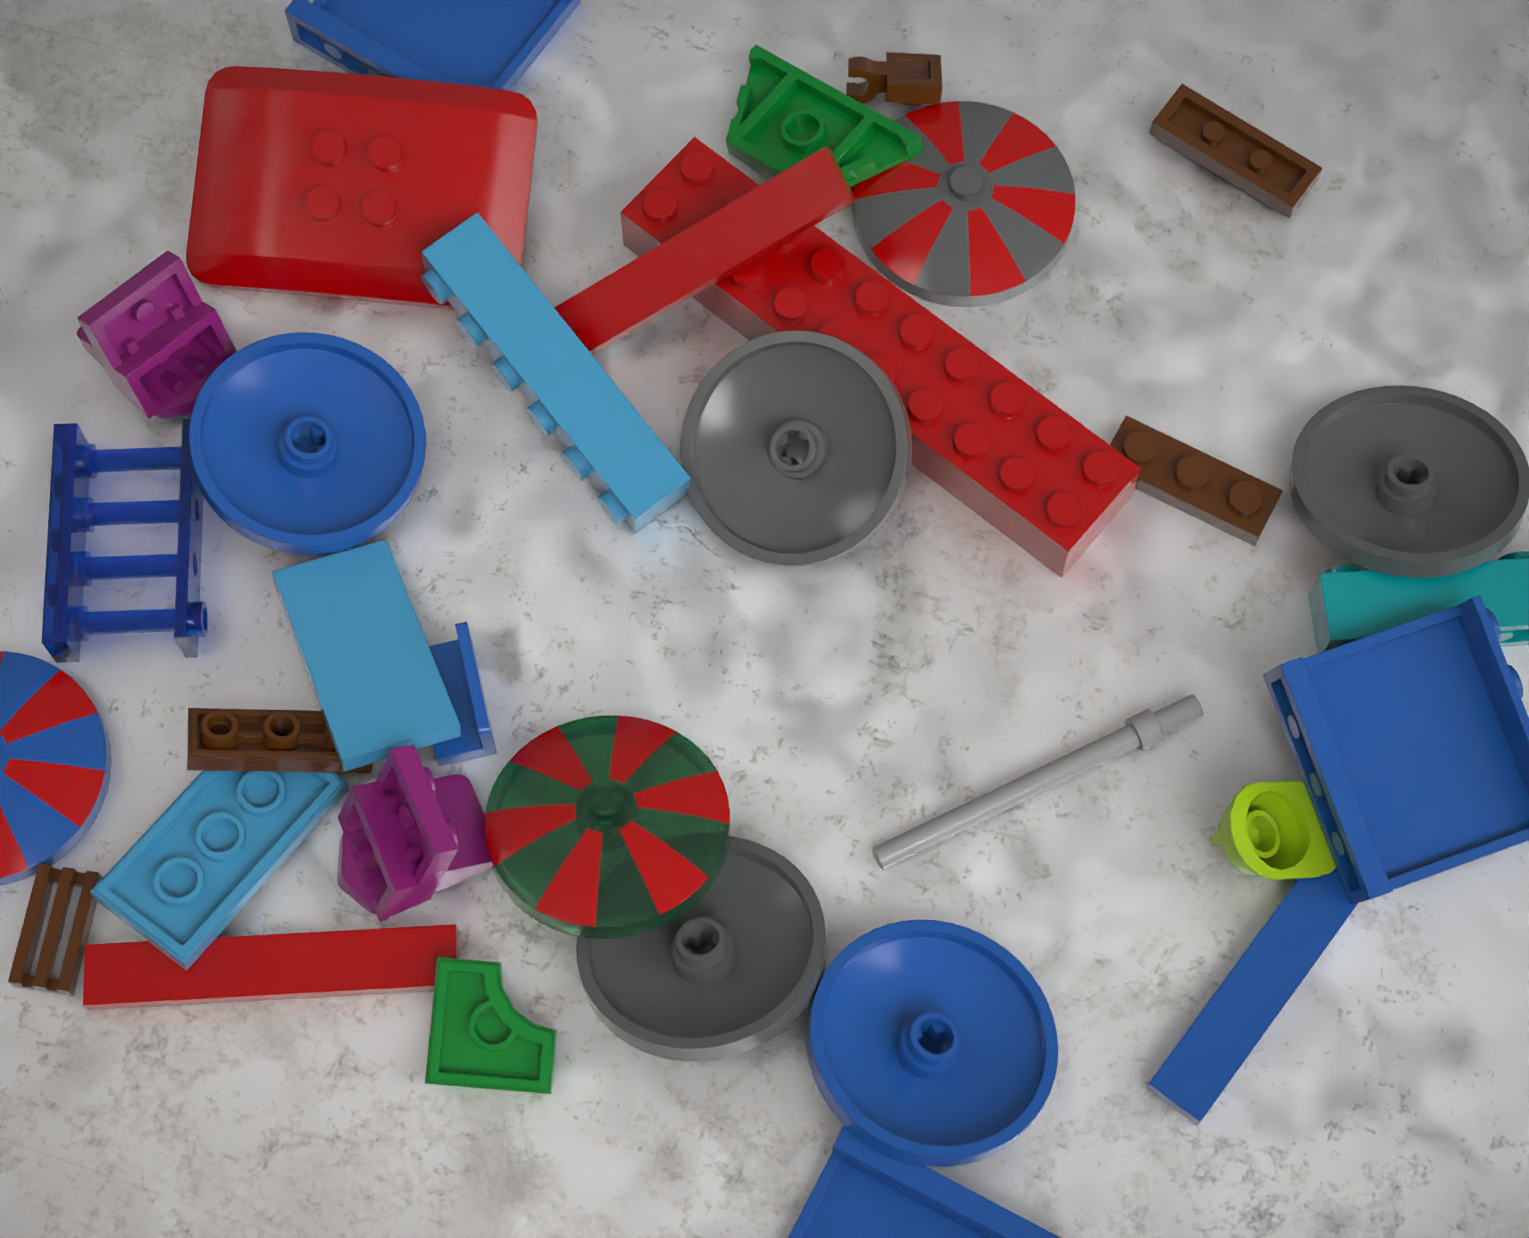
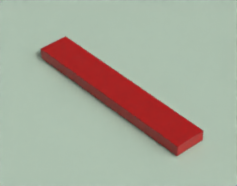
[554,147,856,355]
[83,924,459,1010]

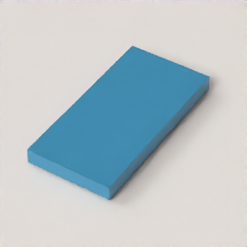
[272,539,461,772]
[90,771,349,971]

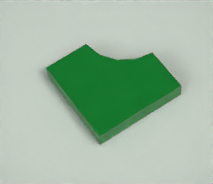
[425,957,557,1094]

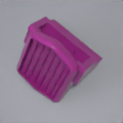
[76,250,237,419]
[337,745,494,921]

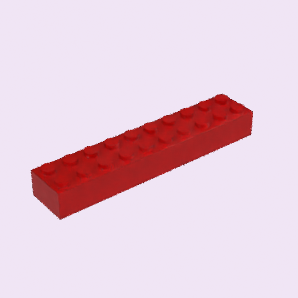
[620,137,1141,578]

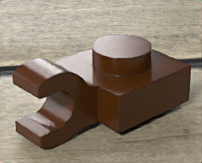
[846,52,942,106]

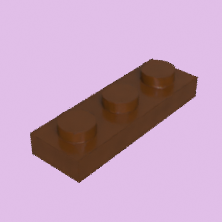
[1149,84,1322,218]
[1110,415,1283,546]

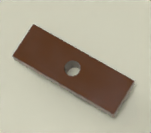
[187,708,373,773]

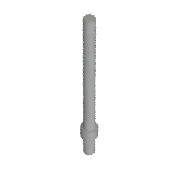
[872,694,1203,870]

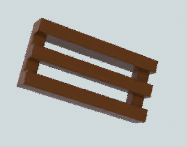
[8,863,103,996]

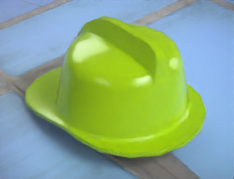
[1210,781,1336,880]

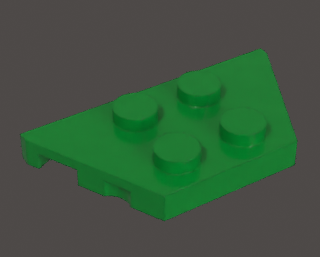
[726,45,923,187]

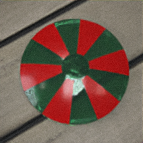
[484,715,730,939]

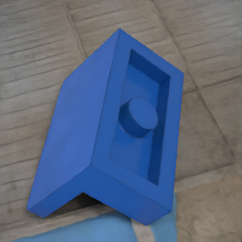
[429,621,497,767]

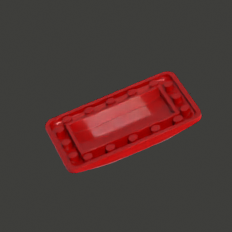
[186,66,538,310]

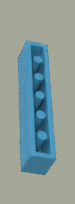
[421,212,691,534]

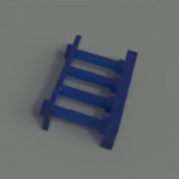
[41,419,208,663]

